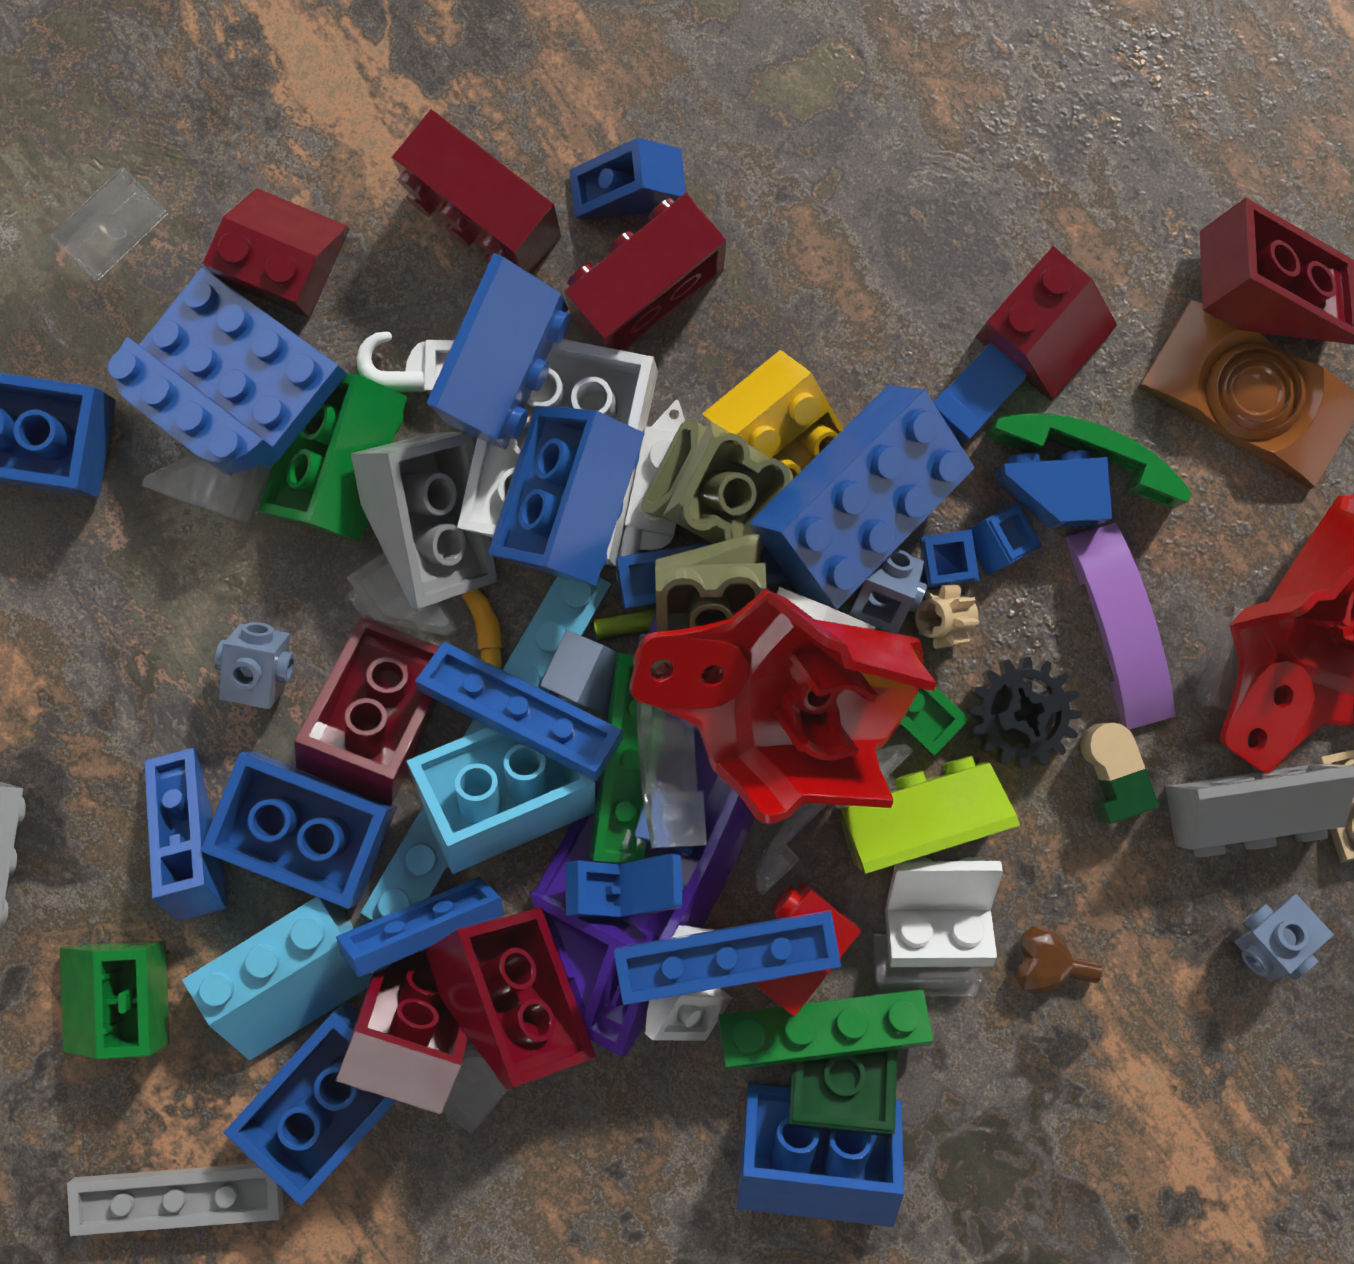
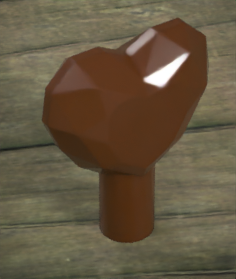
[1016,926,1102,994]

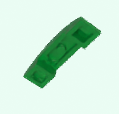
[985,414,1191,509]

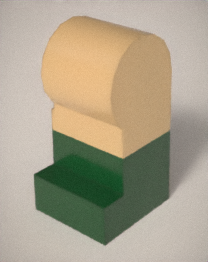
[1080,723,1160,824]

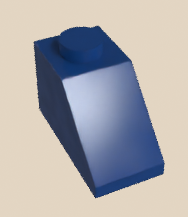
[570,137,686,220]

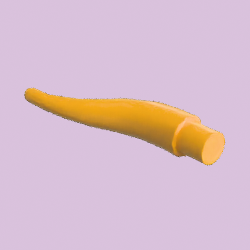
[460,589,503,669]

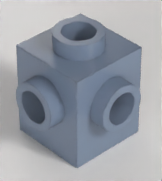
[849,549,927,634]
[214,622,295,709]
[1234,894,1334,982]

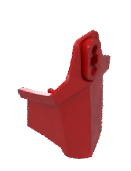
[1220,494,1354,773]
[629,589,937,824]

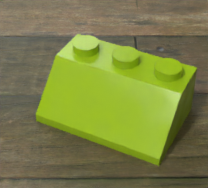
[836,756,1020,874]

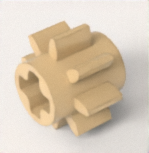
[915,584,980,649]

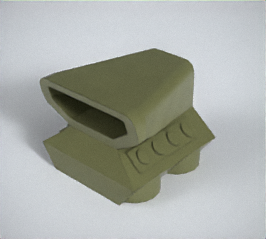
[641,420,793,551]
[655,534,766,662]

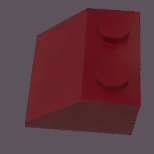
[202,188,350,319]
[975,246,1117,401]

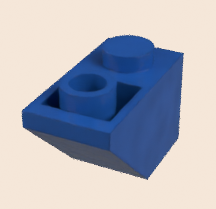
[995,450,1112,528]

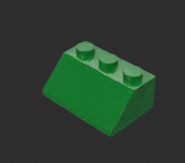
[258,373,407,541]

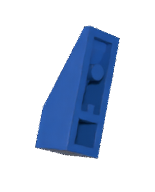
[145,748,227,922]

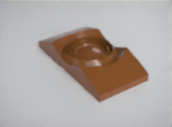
[1138,300,1354,489]

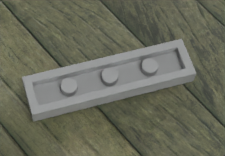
[67,1163,284,1236]

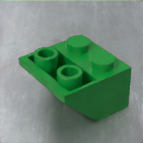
[60,940,170,1059]

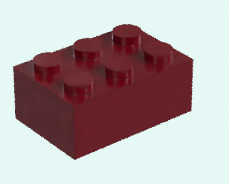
[392,109,561,274]
[564,192,727,351]

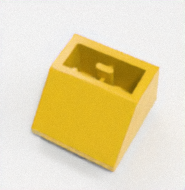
[702,350,843,479]

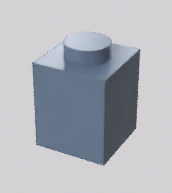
[540,629,616,716]

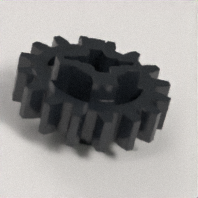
[966,657,1082,768]

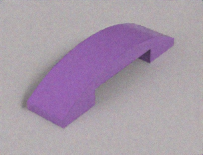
[1066,523,1176,730]

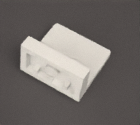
[885,857,1003,967]

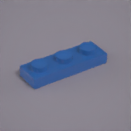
[336,877,505,978]

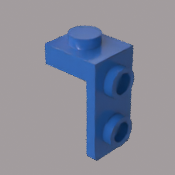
[933,343,1027,447]
[565,854,683,920]

